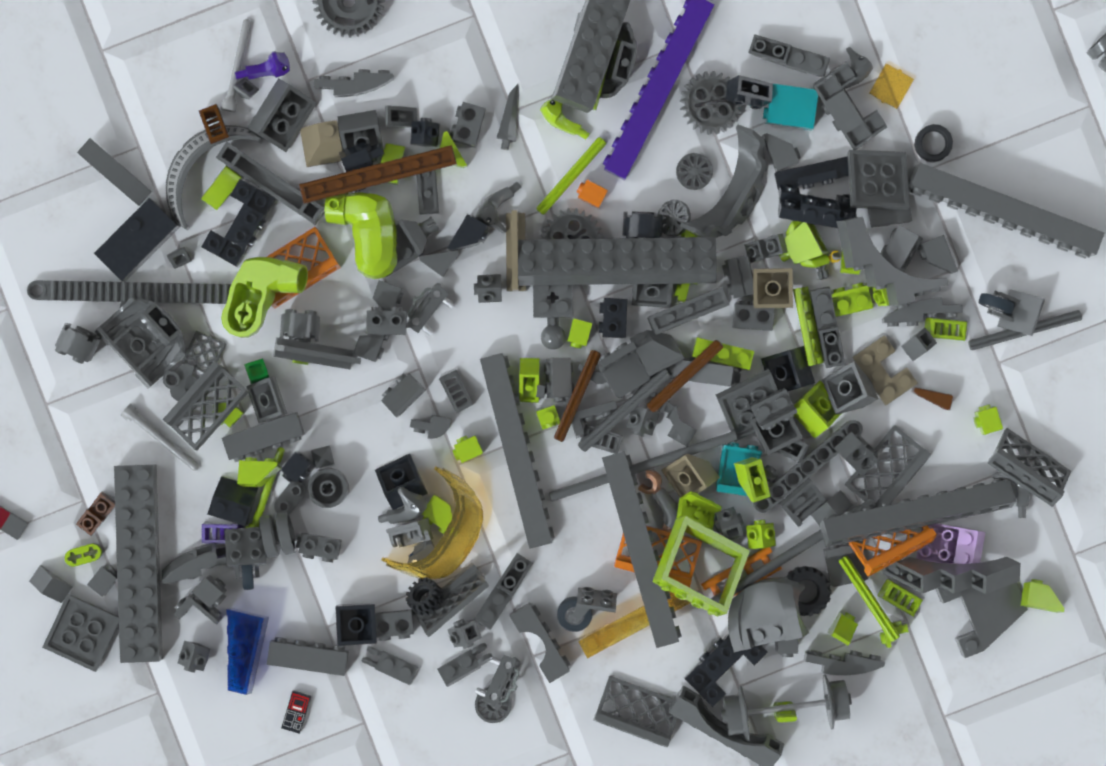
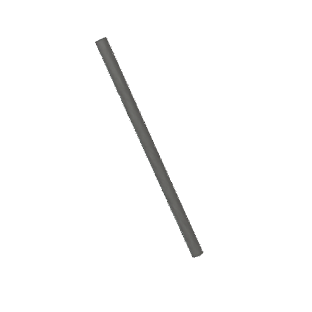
[549,431,738,502]
[710,498,877,603]

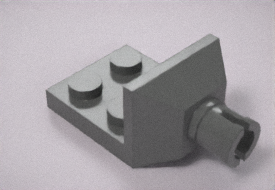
[386,216,439,277]

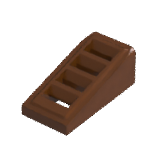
[199,104,229,144]
[911,387,953,411]

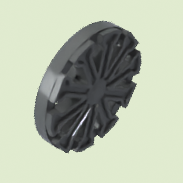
[676,153,713,190]
[657,200,691,237]
[475,687,511,723]

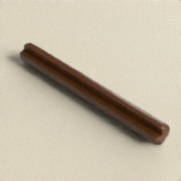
[647,340,723,412]
[554,350,601,442]

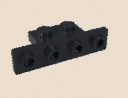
[774,156,849,190]

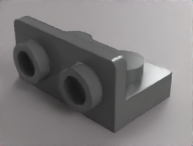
[749,388,797,430]

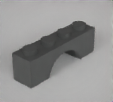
[353,280,404,362]
[509,602,571,683]

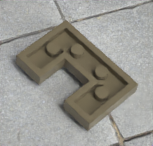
[852,335,918,406]

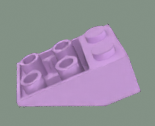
[916,524,986,564]

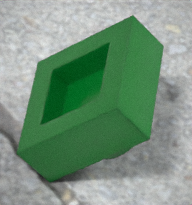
[244,358,269,384]

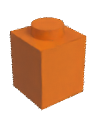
[576,180,608,209]

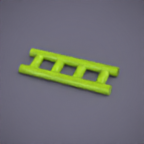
[793,286,824,366]

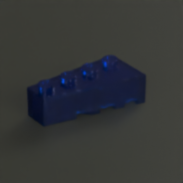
[226,608,269,695]

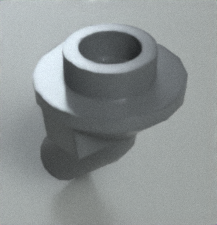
[763,465,778,482]

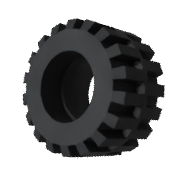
[786,566,832,616]

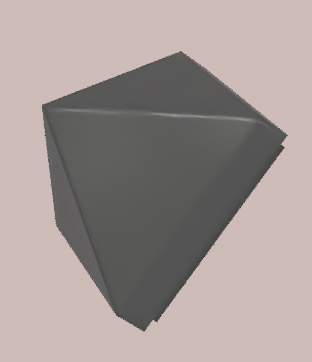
[234,78,259,99]
[167,247,192,269]
[311,445,335,469]

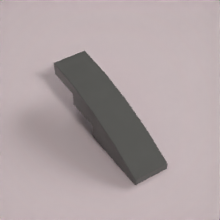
[77,138,152,206]

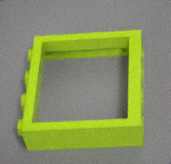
[652,516,750,617]

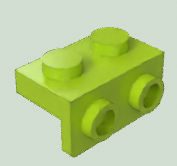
[676,491,722,530]

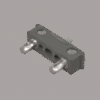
[407,283,455,337]
[475,655,521,711]

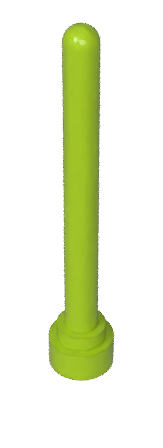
[246,447,285,528]

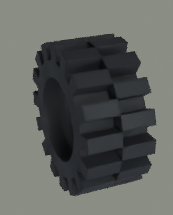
[406,577,444,616]

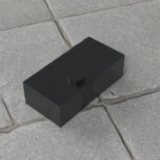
[94,198,180,282]

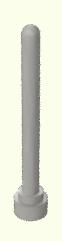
[220,19,251,112]
[121,403,199,471]

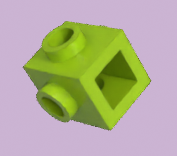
[746,519,776,549]

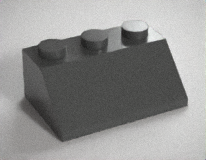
[248,78,317,152]

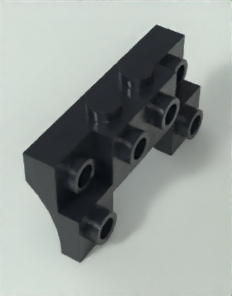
[201,179,276,267]
[778,184,857,228]
[684,633,768,707]

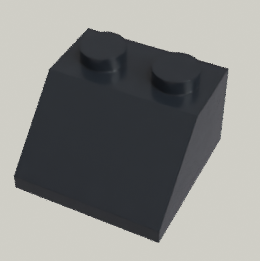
[447,214,490,251]
[761,346,815,392]
[375,454,428,510]
[207,476,259,526]
[335,604,377,646]

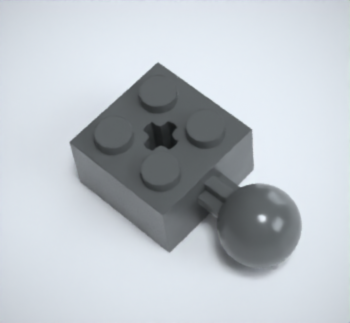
[533,285,573,350]

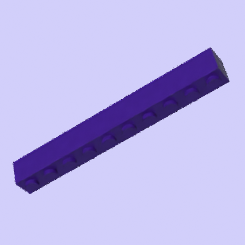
[603,0,714,181]

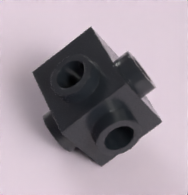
[410,118,440,147]

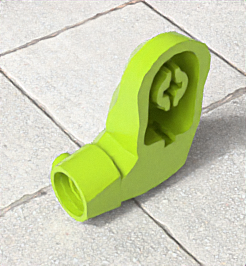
[325,192,397,279]
[221,257,308,338]

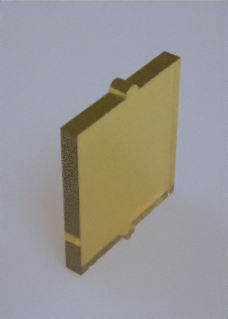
[869,64,914,109]

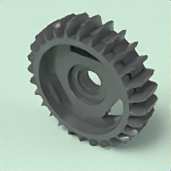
[312,0,385,38]

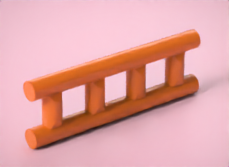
[701,547,782,597]

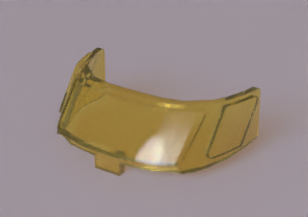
[381,466,483,579]

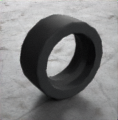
[914,124,953,162]

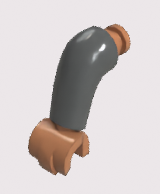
[638,469,678,539]

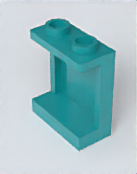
[763,84,818,131]
[715,442,762,496]

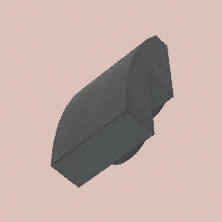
[868,207,912,228]
[744,233,788,263]

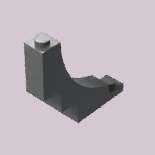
[883,556,1021,594]

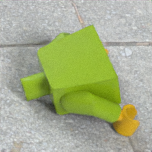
[779,221,841,268]

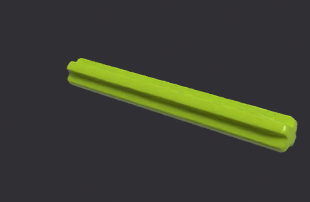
[536,137,606,215]
[839,556,900,642]

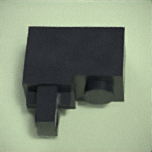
[339,142,385,193]

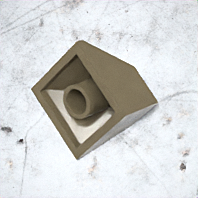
[300,120,343,167]
[753,268,793,308]
[661,454,720,498]

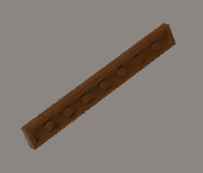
[299,145,457,204]

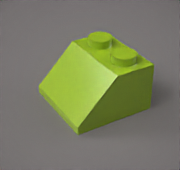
[793,380,841,439]

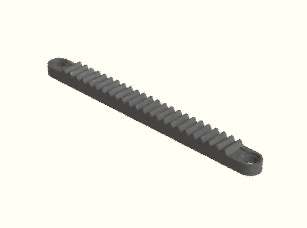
[27,280,231,304]

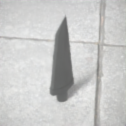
[497,84,518,150]

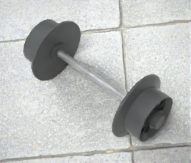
[721,674,852,741]

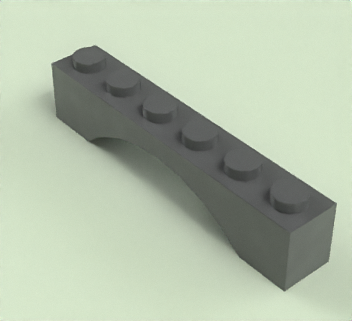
[216,142,325,225]
[669,686,784,766]

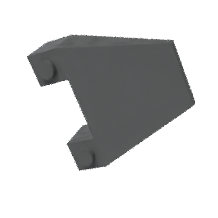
[936,582,1028,658]

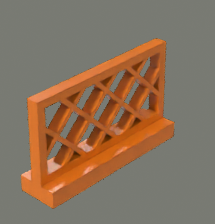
[267,227,341,309]
[614,525,702,588]
[849,526,937,577]

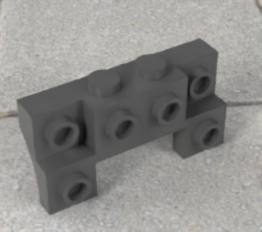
[813,61,887,150]

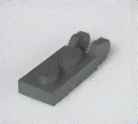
[437,643,493,687]
[361,646,418,685]

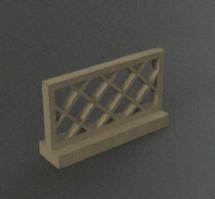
[506,210,526,292]

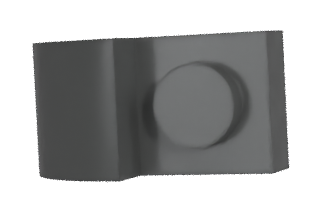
[410,415,452,439]

